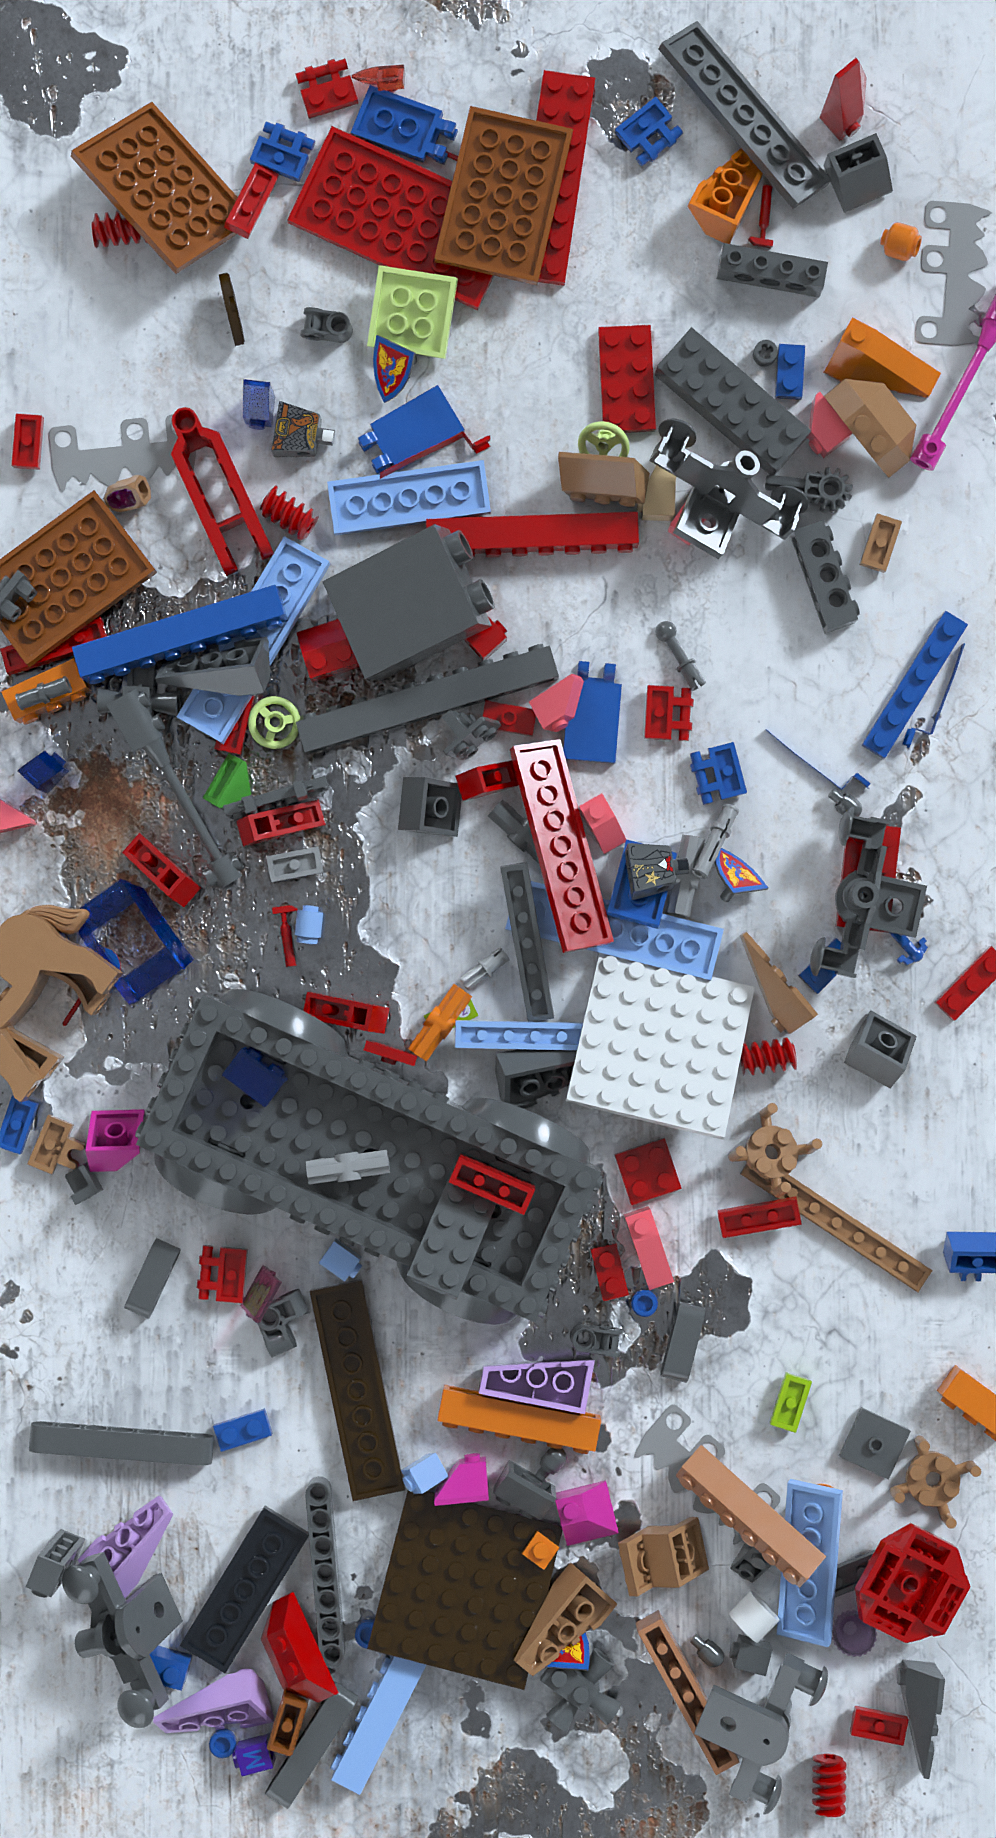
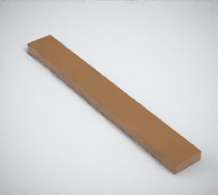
[740,1164,933,1292]

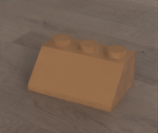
[558,452,650,507]

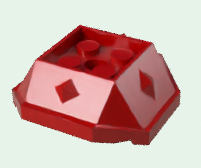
[855,1523,971,1643]

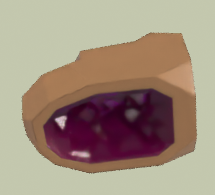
[103,475,151,512]

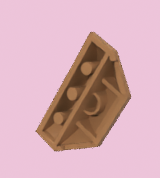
[824,379,917,478]

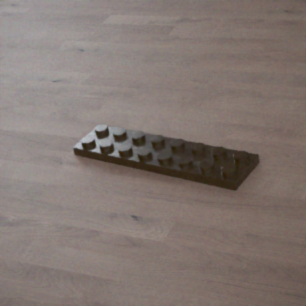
[309,1279,405,1501]

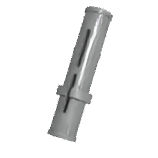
[692,804,739,879]

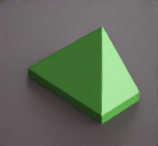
[203,753,251,808]

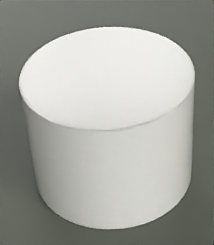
[729,1590,780,1643]

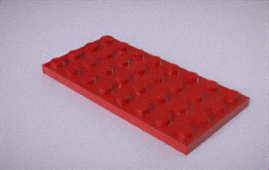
[287,126,494,311]

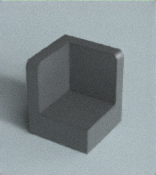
[65,1162,103,1205]

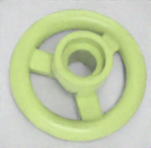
[578,421,630,457]
[248,696,301,749]

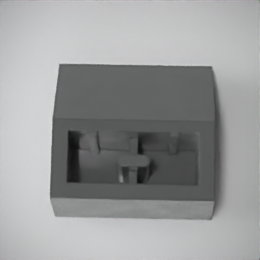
[823,133,893,213]

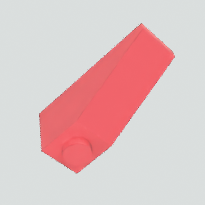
[623,1206,674,1290]

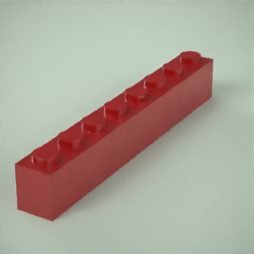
[426,512,639,558]

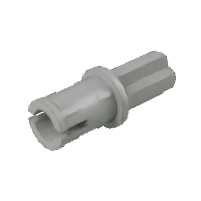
[460,947,510,990]

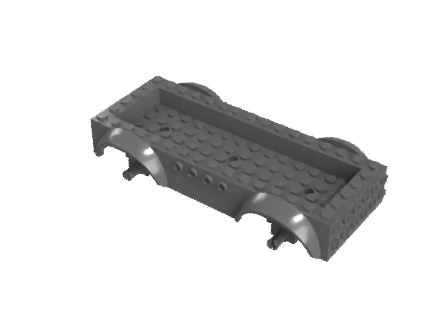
[135,989,604,1325]

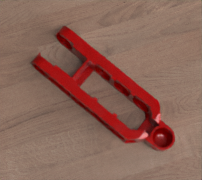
[171,407,274,576]

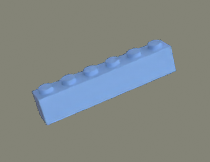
[330,1656,426,1795]

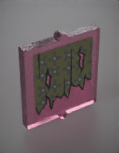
[240,1265,282,1324]

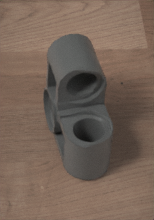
[256,1289,310,1357]

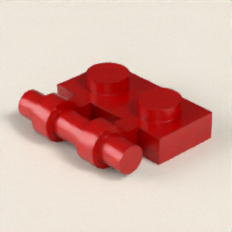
[295,58,359,119]
[644,685,694,741]
[196,1245,248,1303]

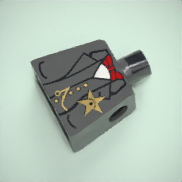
[624,843,689,900]

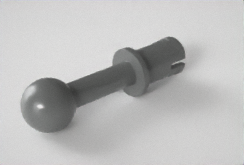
[656,621,706,691]

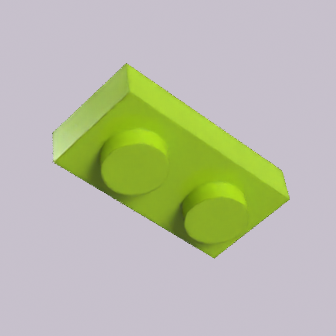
[769,1372,812,1433]

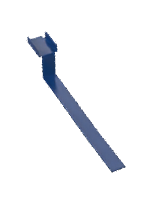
[903,643,965,748]
[765,729,871,790]

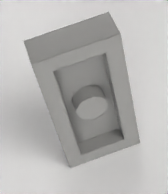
[266,847,324,883]

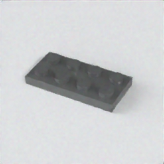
[406,1178,497,1300]

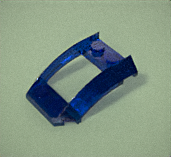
[77,878,194,1005]

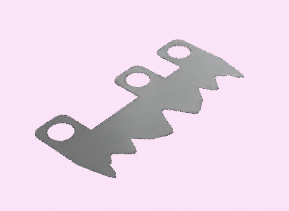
[916,201,992,346]
[49,414,196,492]
[634,1405,780,1545]

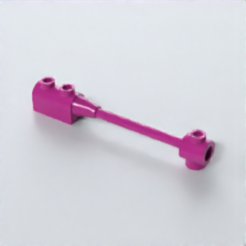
[910,294,996,471]

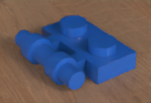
[615,97,683,166]
[250,121,315,182]
[690,742,747,805]

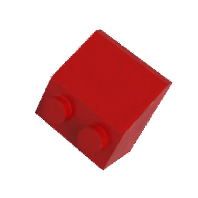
[296,619,360,683]

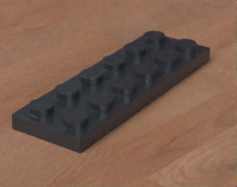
[180,1505,309,1673]

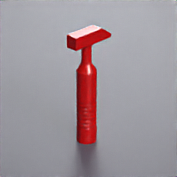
[748,185,773,249]
[272,905,298,967]

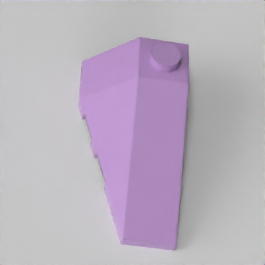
[78,1496,173,1598]
[153,1669,274,1733]

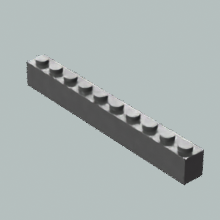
[296,644,559,755]

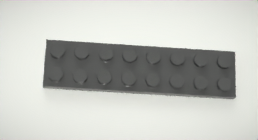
[658,21,831,209]

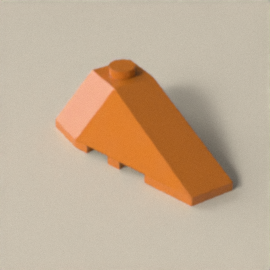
[688,148,763,244]
[823,317,941,398]

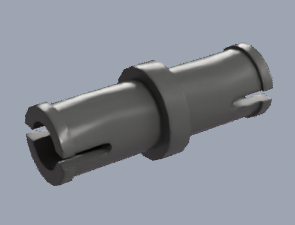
[15,676,72,710]

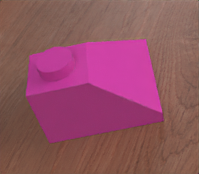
[85,1109,145,1172]
[434,1453,489,1506]
[555,1480,619,1546]

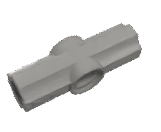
[667,834,705,917]
[306,1150,390,1185]

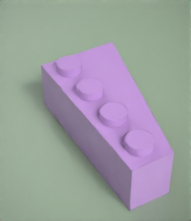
[478,1359,595,1414]

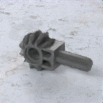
[765,467,853,513]

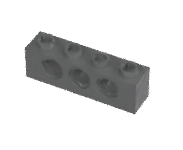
[716,243,828,297]
[790,520,860,634]
[26,1529,85,1598]

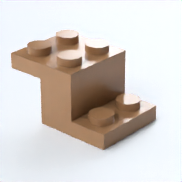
[618,1517,709,1597]

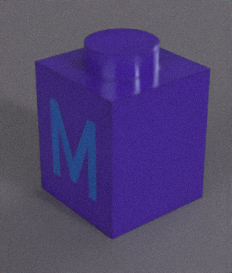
[232,1733,276,1777]

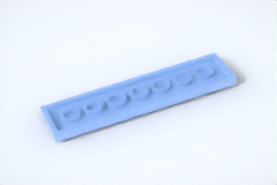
[177,536,330,745]
[505,881,724,980]

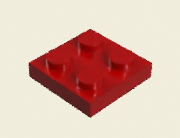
[614,1138,682,1205]

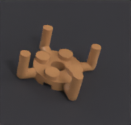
[728,1103,822,1197]
[890,1435,981,1529]

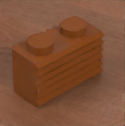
[267,1690,309,1756]

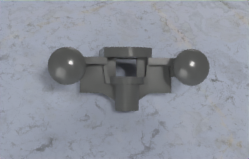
[649,418,809,559]
[810,807,927,978]
[62,1552,183,1728]
[694,1653,828,1815]

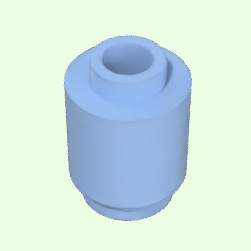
[295,905,323,944]

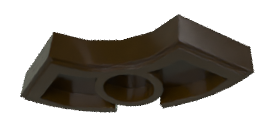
[219,272,245,346]

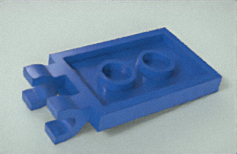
[350,85,458,165]
[358,385,465,474]
[563,661,622,764]

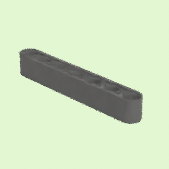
[29,1421,214,1465]
[305,1476,345,1668]

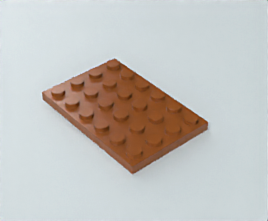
[70,102,238,274]
[434,106,573,285]
[0,490,157,667]

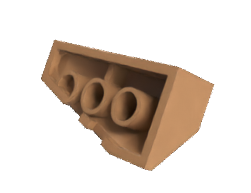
[740,932,818,1034]
[514,1562,617,1676]

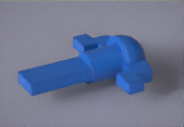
[889,932,928,966]

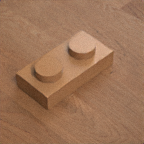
[859,513,902,573]

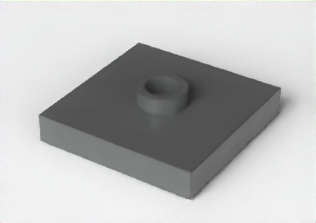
[839,1407,911,1480]

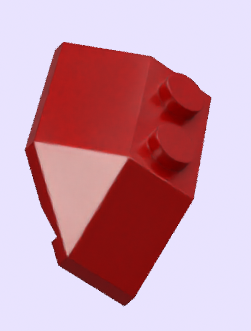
[261,1592,339,1703]

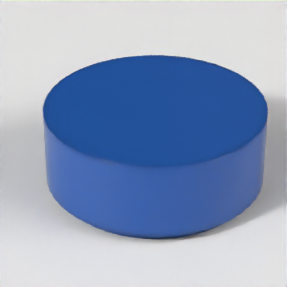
[631,1289,658,1317]
[355,1619,374,1649]
[209,1728,237,1758]

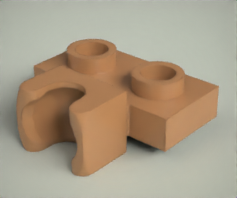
[27,1114,86,1174]

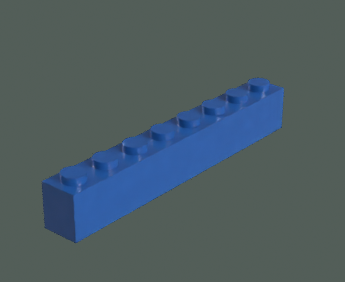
[72,585,288,684]

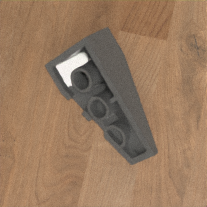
[155,637,270,696]
[495,1049,577,1109]
[897,1659,945,1779]

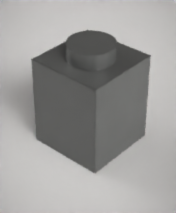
[729,1634,773,1676]

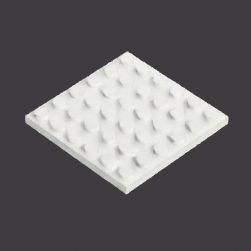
[565,953,754,1140]

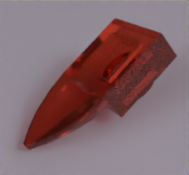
[351,64,405,91]

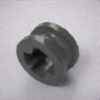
[753,340,778,367]

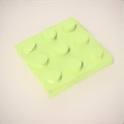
[367,265,458,359]

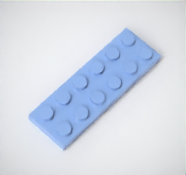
[327,460,491,536]
[777,1479,843,1647]

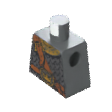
[271,401,335,457]

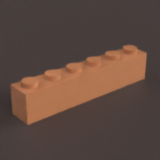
[676,1445,826,1588]
[636,1610,740,1775]

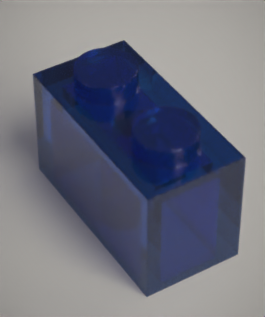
[222,1047,288,1107]

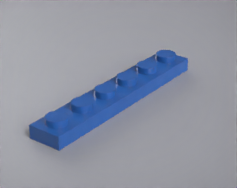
[861,611,968,759]

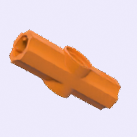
[408,984,472,1062]

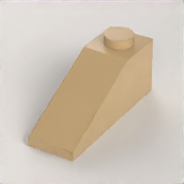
[637,465,676,521]

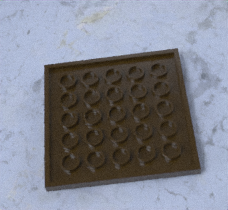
[367,1490,563,1690]

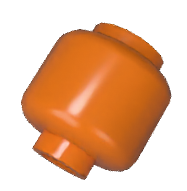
[880,222,922,261]

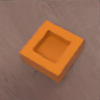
[522,1531,560,1570]

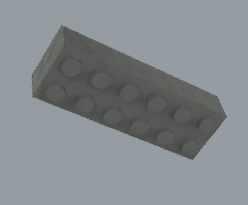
[655,327,811,475]

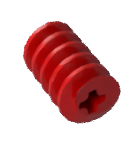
[92,211,147,248]
[260,485,319,541]
[740,1037,797,1076]
[812,1754,847,1817]

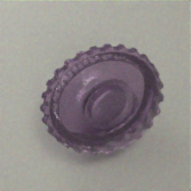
[832,1609,877,1657]

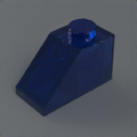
[243,379,275,430]
[18,751,69,794]

